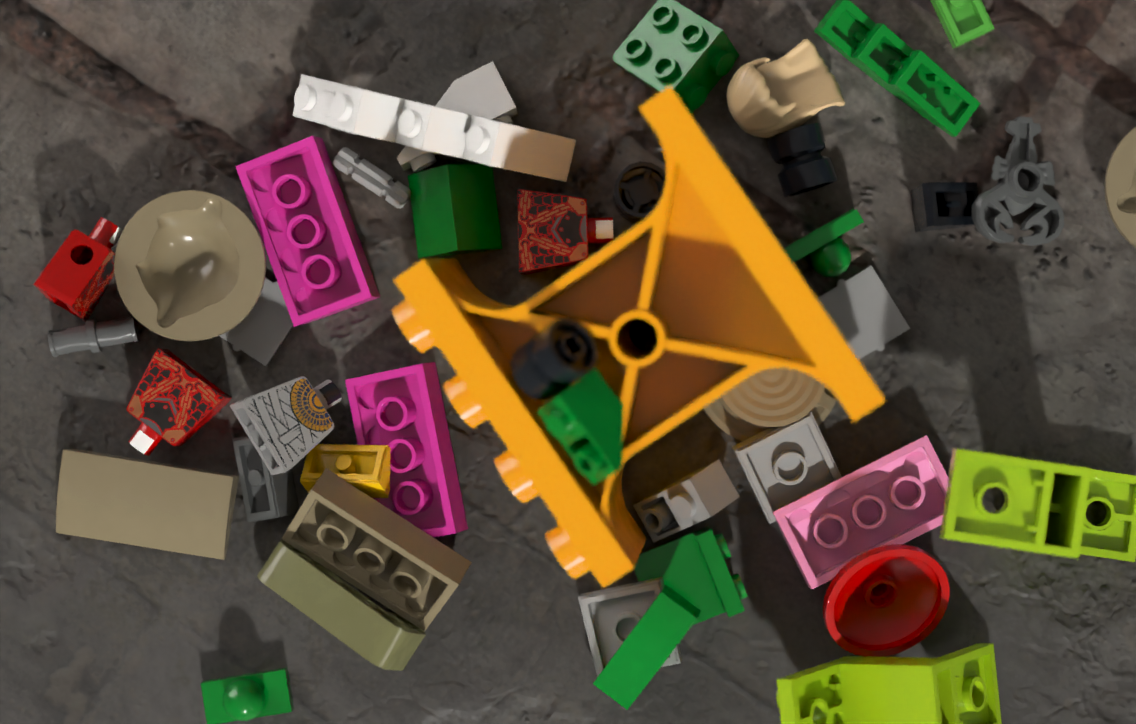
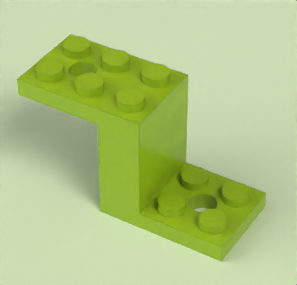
[940,448,1136,562]
[776,643,1002,724]

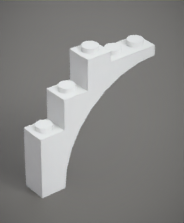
[292,74,576,182]

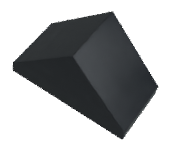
[911,182,978,232]

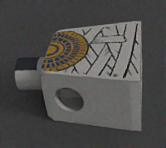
[229,376,342,475]

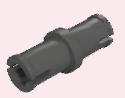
[47,315,140,357]

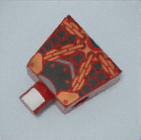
[517,190,613,275]
[34,217,123,322]
[126,348,232,456]

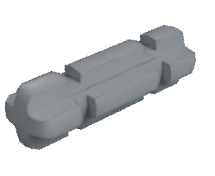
[333,147,411,209]

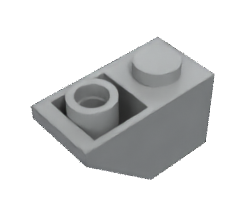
[633,459,740,542]

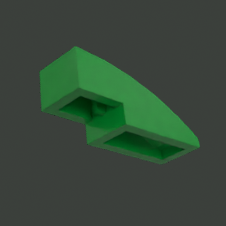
[593,585,701,710]

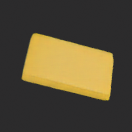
[300,444,390,498]

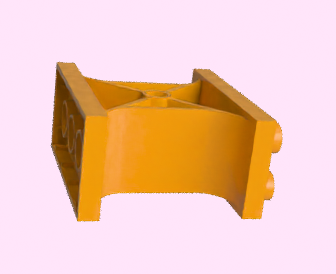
[392,86,886,588]

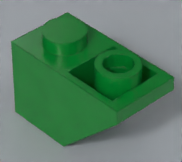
[537,368,623,485]

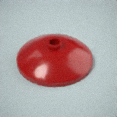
[823,544,950,657]

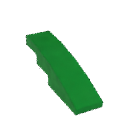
[814,0,981,137]

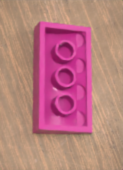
[235,136,380,327]
[345,362,468,537]

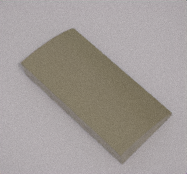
[56,449,239,560]
[282,468,472,631]

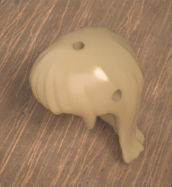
[727,38,845,138]

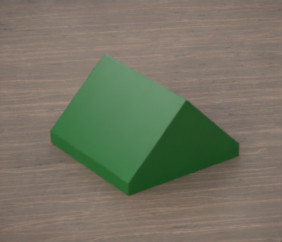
[408,164,503,260]

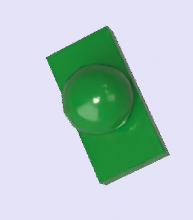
[782,208,864,277]
[200,668,294,724]

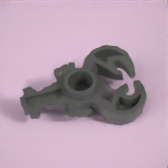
[972,117,1064,246]

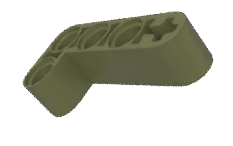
[257,540,426,671]

